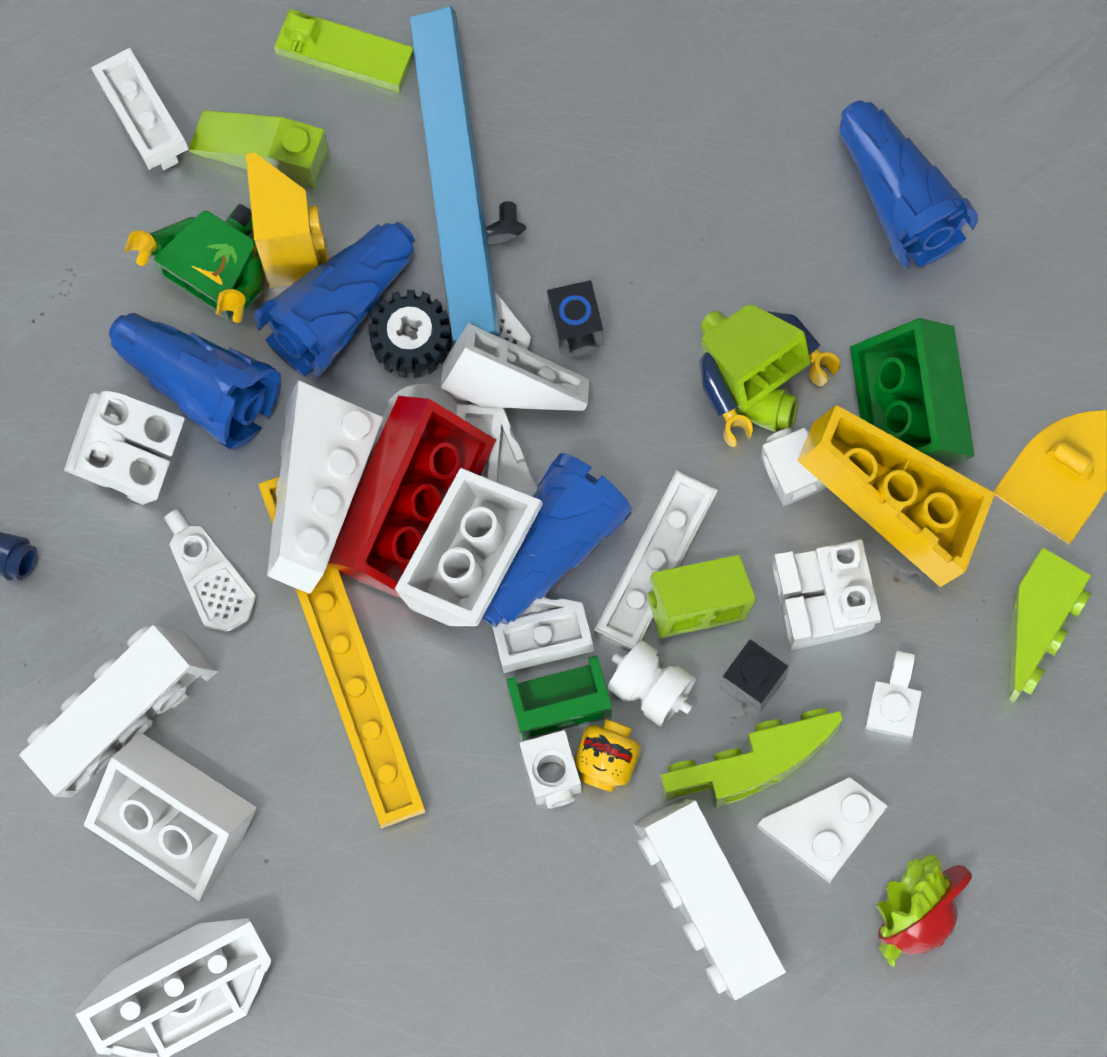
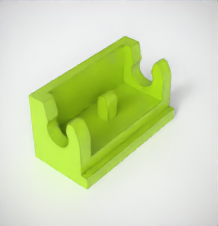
[647,554,756,638]

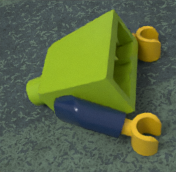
[699,305,840,447]

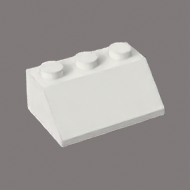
[395,468,543,626]
[84,732,257,901]

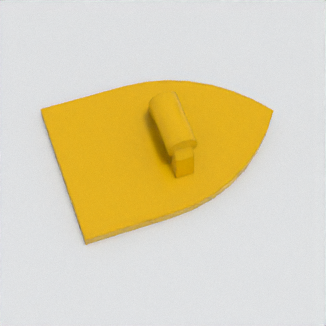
[993,410,1107,545]

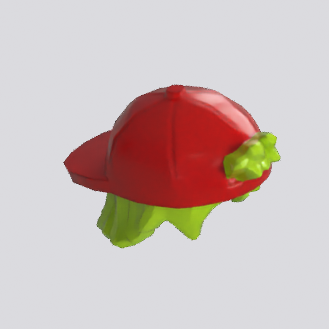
[876,854,972,967]

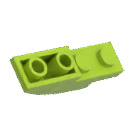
[660,708,843,808]

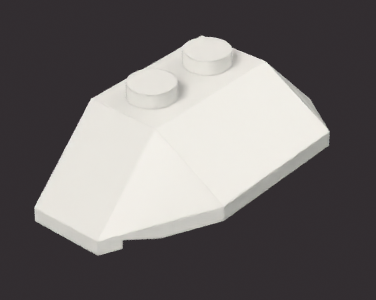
[75,918,271,1057]

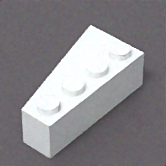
[267,380,383,594]
[19,625,219,798]
[633,797,786,1000]

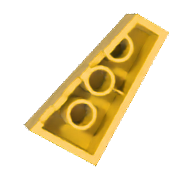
[797,405,995,587]

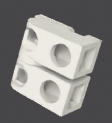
[64,391,185,505]
[771,539,881,651]

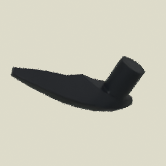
[486,201,527,245]

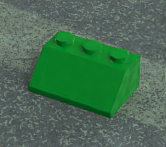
[850,318,975,466]

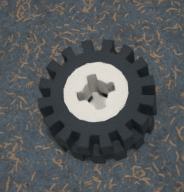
[368,289,452,378]

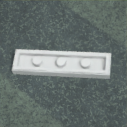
[594,470,718,651]

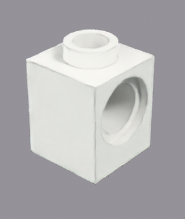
[761,427,826,507]
[519,730,581,808]

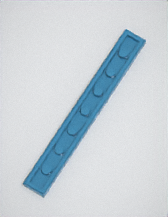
[410,6,501,343]

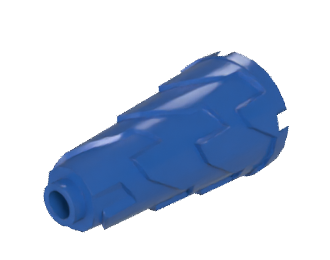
[839,100,978,268]
[254,222,415,379]
[109,313,281,449]
[482,453,632,627]

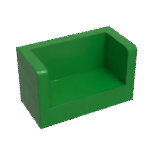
[506,655,612,741]

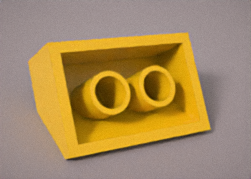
[246,153,329,288]

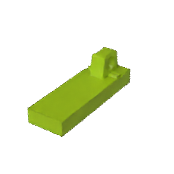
[274,8,414,93]

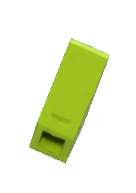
[1009,547,1092,702]

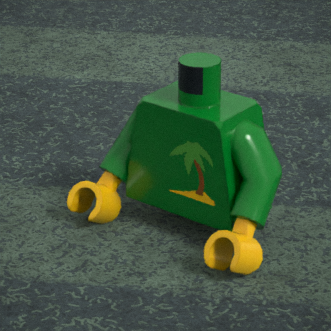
[124,204,263,324]

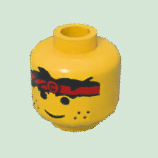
[574,719,642,792]

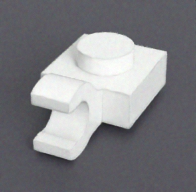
[865,651,922,739]

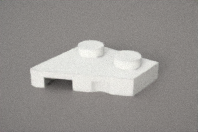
[492,596,594,673]

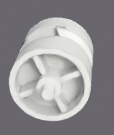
[607,640,697,727]

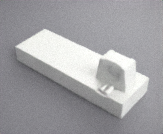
[91,48,189,170]

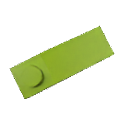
[188,110,329,189]

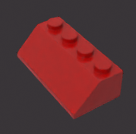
[327,395,496,599]

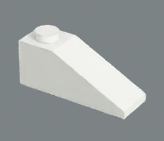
[440,323,589,411]

